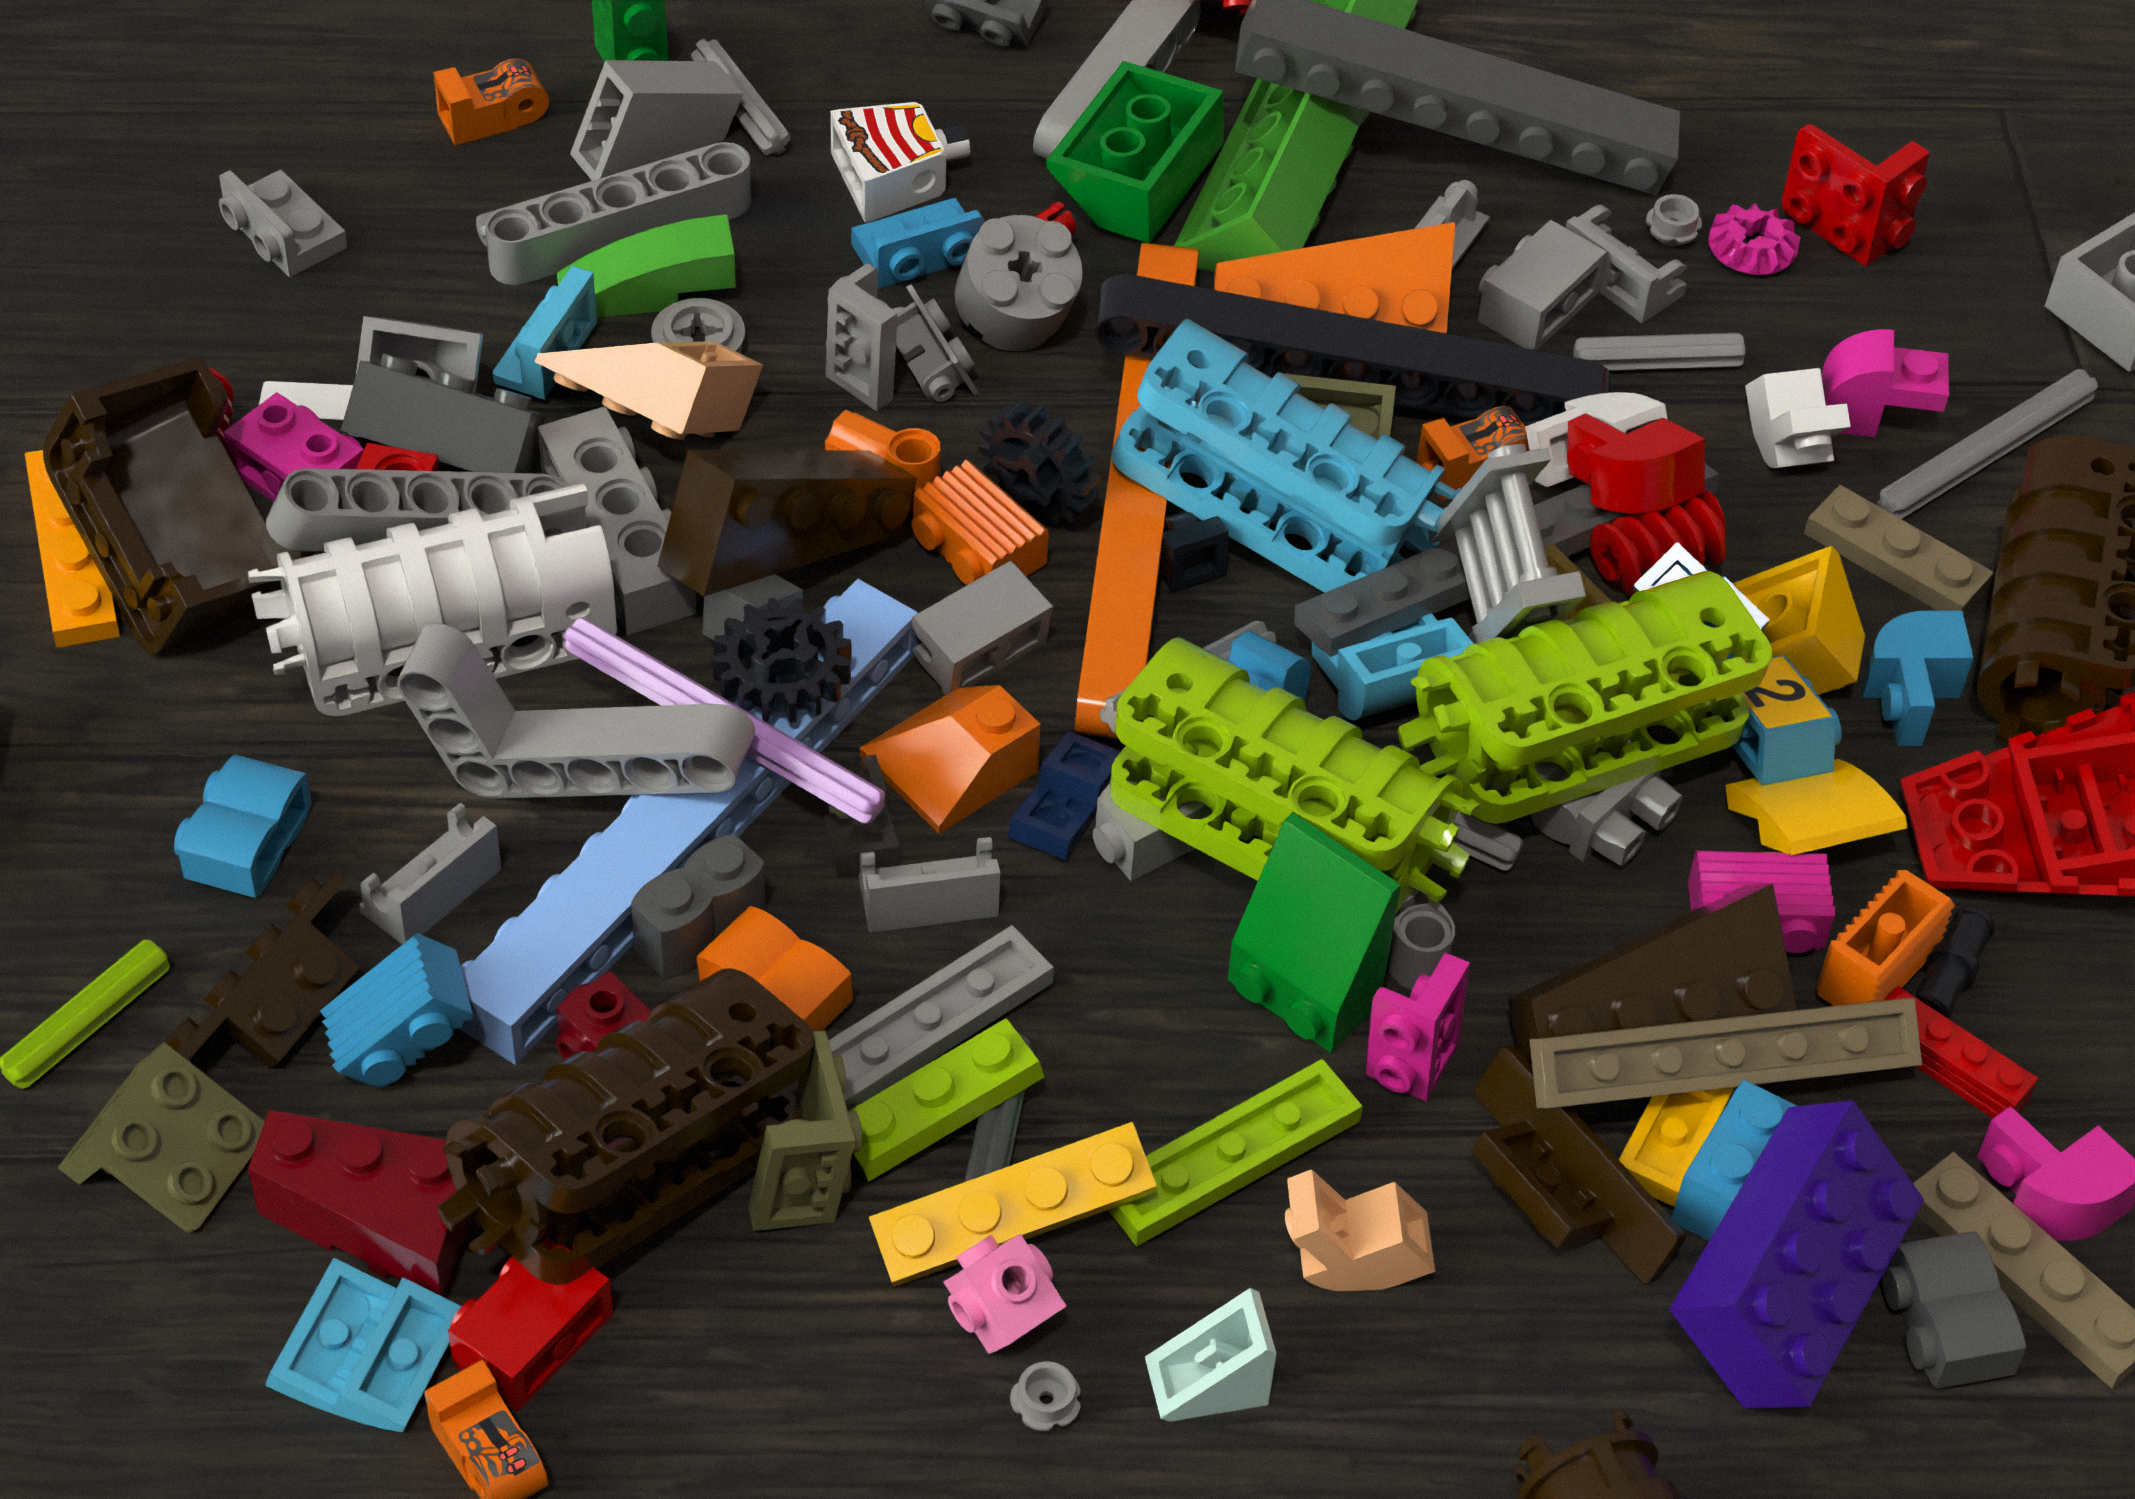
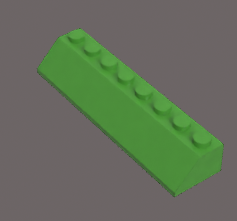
[1174,0,1418,273]

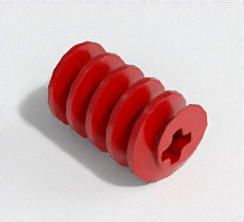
[1590,490,1726,595]

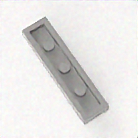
[828,925,1054,1111]

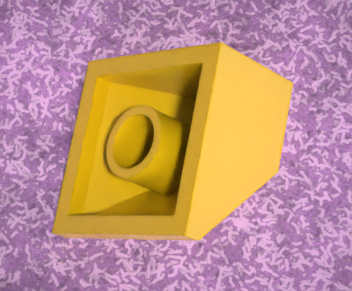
[1732,545,1865,695]

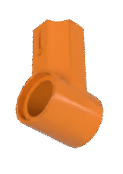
[825,410,941,509]

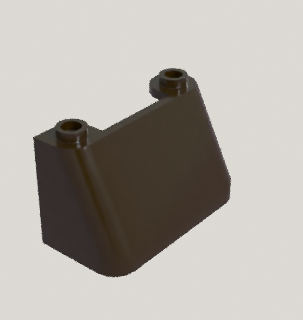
[43,357,314,655]

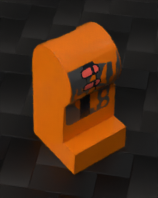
[433,58,549,146]
[1416,406,1530,501]
[424,1360,548,1499]

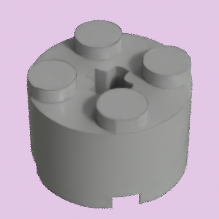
[955,215,1082,351]

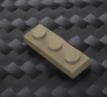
[1804,485,1994,616]

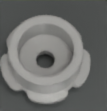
[1646,194,1702,246]
[1010,1361,1081,1431]

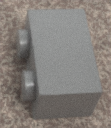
[1478,220,1607,350]

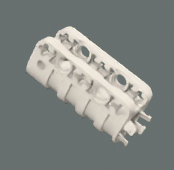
[248,483,617,716]

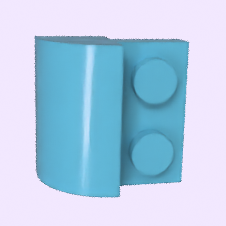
[1312,613,1474,720]

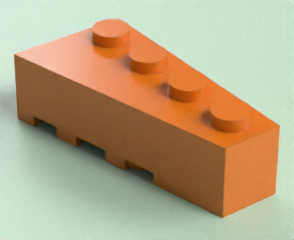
[1213,222,1455,333]

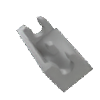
[1565,205,1687,323]
[911,561,1053,695]
[359,803,502,944]
[859,837,1000,933]

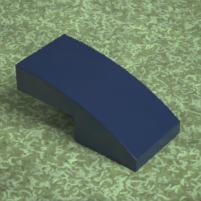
[1008,731,1121,861]

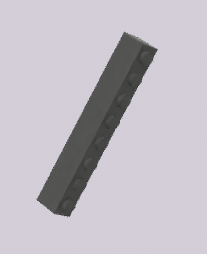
[1235,0,1680,195]

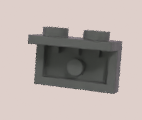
[923,0,1049,48]

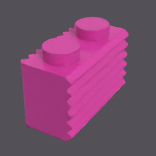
[1687,850,1835,953]

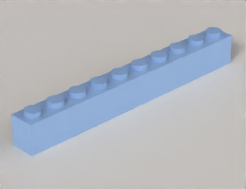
[458,579,918,1065]

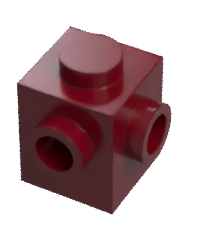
[555,971,651,1059]

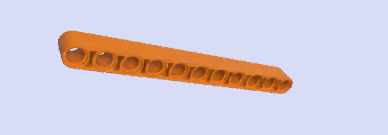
[1074,243,1199,739]

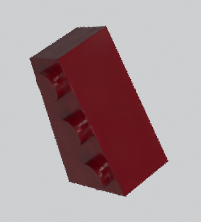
[248,1110,472,1298]

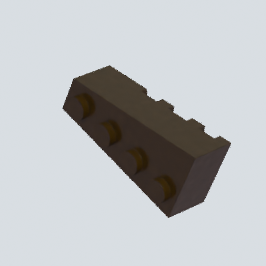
[657,450,917,596]
[1507,883,1797,1064]

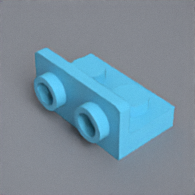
[493,266,597,400]

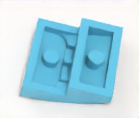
[265,1258,461,1433]

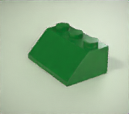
[1046,61,1224,243]

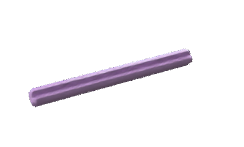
[564,618,885,824]

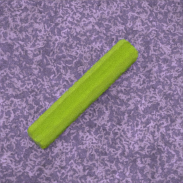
[0,939,170,1090]

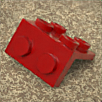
[1781,124,1930,267]

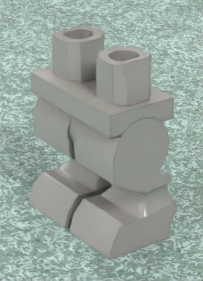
[1484,737,1683,867]

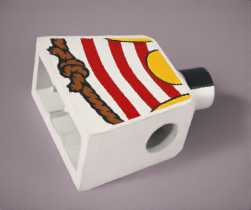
[830,102,970,223]

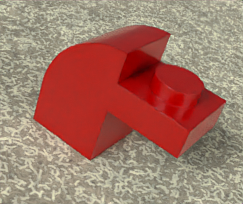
[1567,413,1705,513]

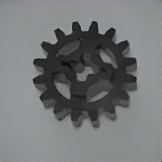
[978,401,1101,525]
[712,598,852,723]

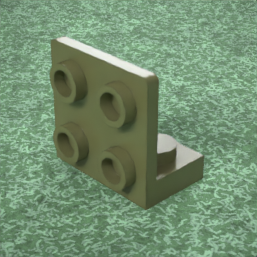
[748,1030,862,1231]
[57,1042,265,1233]

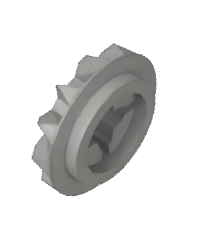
[651,298,745,354]

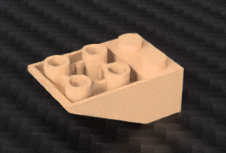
[535,341,763,440]

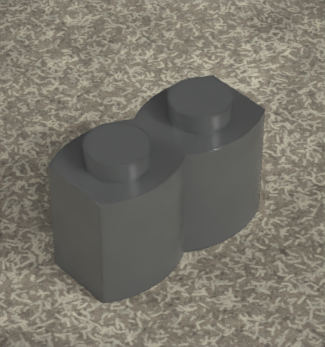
[631,834,766,979]
[1882,1231,2026,1389]

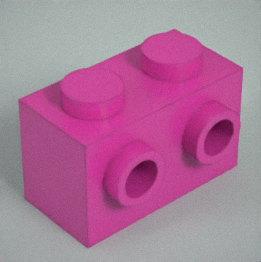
[224,392,364,502]

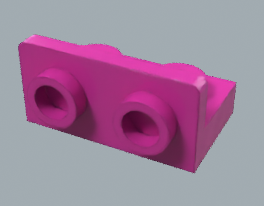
[1366,953,1470,1102]

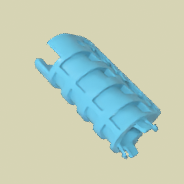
[1111,318,1461,593]

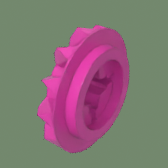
[1708,202,1801,275]

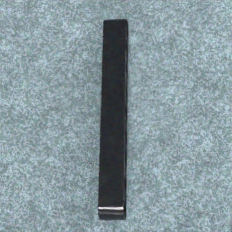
[1095,274,1611,426]

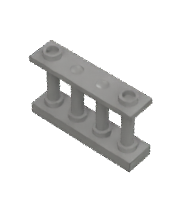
[1427,444,1586,644]

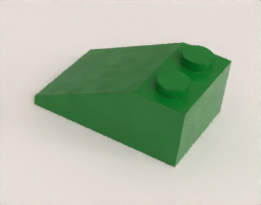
[1227,812,1401,1053]

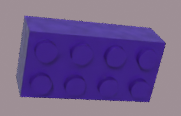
[1669,1100,1925,1408]

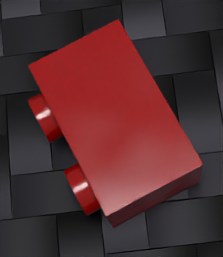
[448,1241,613,1412]

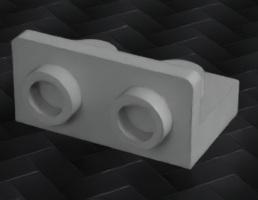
[219,169,348,277]
[825,263,898,411]

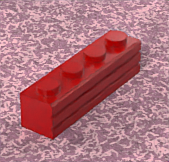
[1885,986,2039,1118]

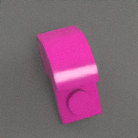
[1821,329,1949,437]
[1977,1106,2135,1241]

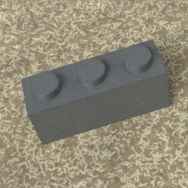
[340,353,547,473]

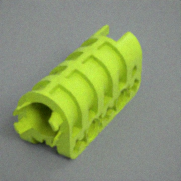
[1397,571,1772,824]
[1110,637,1480,913]

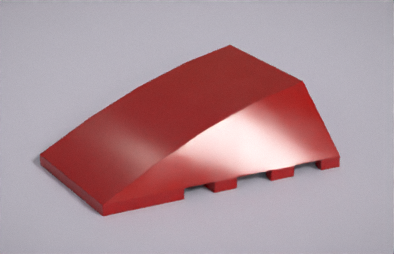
[1900,692,2135,896]

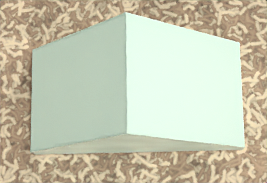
[1145,1288,1276,1422]

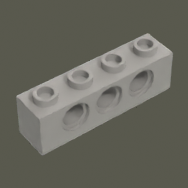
[537,406,697,635]

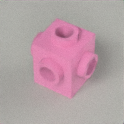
[943,1233,1066,1354]

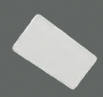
[259,381,353,420]

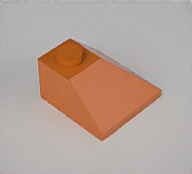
[859,685,1041,834]

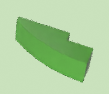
[557,214,736,318]

